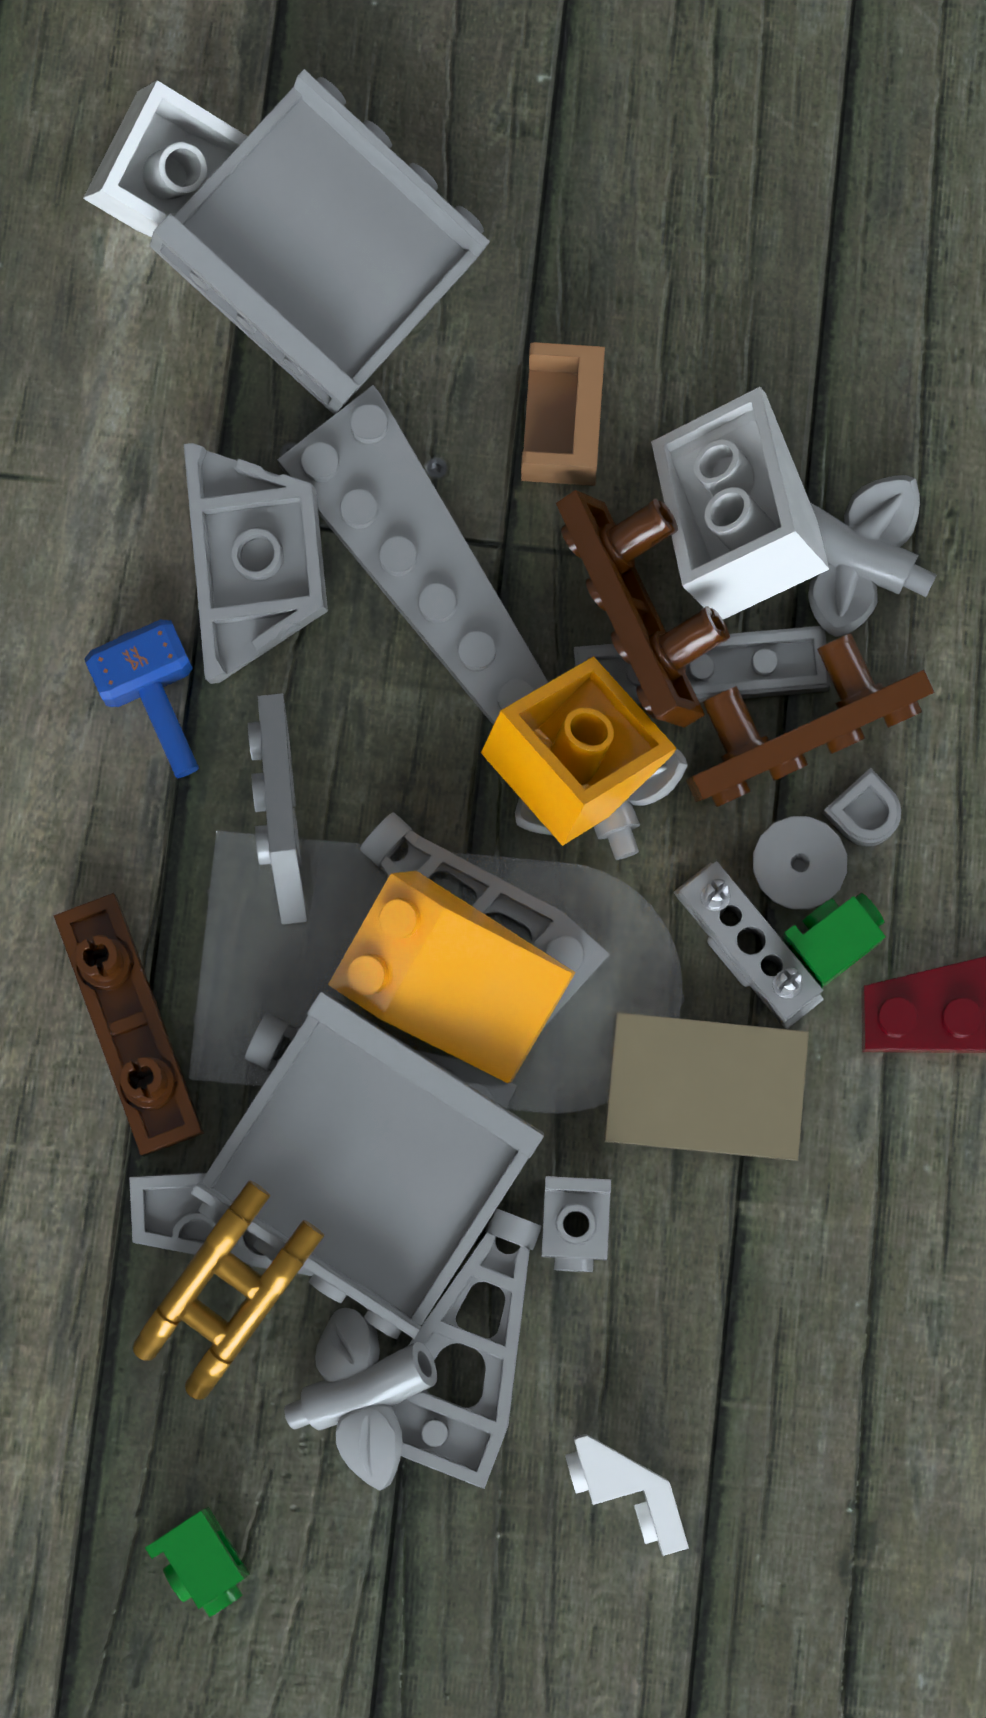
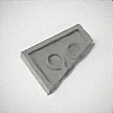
[248,693,307,925]

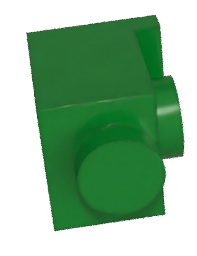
[781,893,886,988]
[145,1507,250,1618]

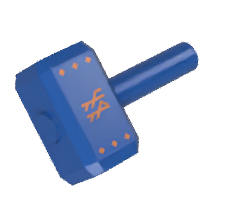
[84,619,199,778]

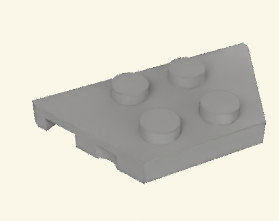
[184,443,328,684]

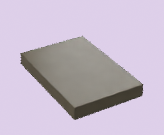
[603,1012,809,1161]

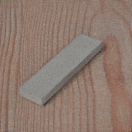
[574,626,831,708]

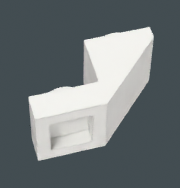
[565,1434,689,1556]

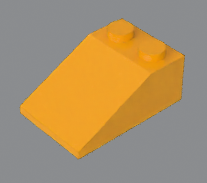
[328,870,576,1083]

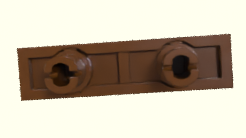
[556,490,730,728]
[685,633,935,807]
[53,893,204,1157]

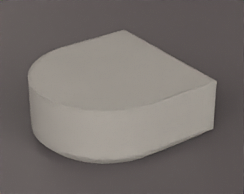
[822,768,901,847]

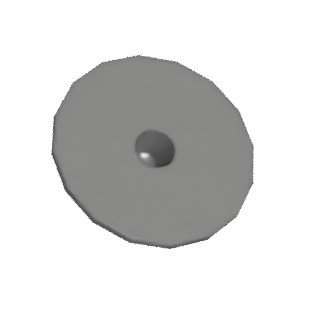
[753,816,847,910]

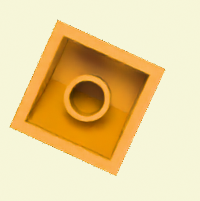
[481,656,676,846]

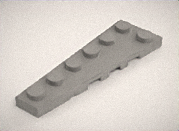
[277,385,548,725]

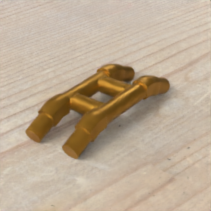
[133,1180,325,1400]

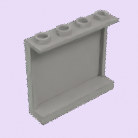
[150,69,490,415]
[191,992,544,1339]

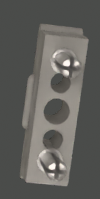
[674,861,824,1029]

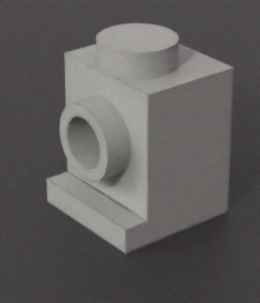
[542,1176,611,1272]

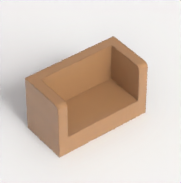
[521,342,605,486]

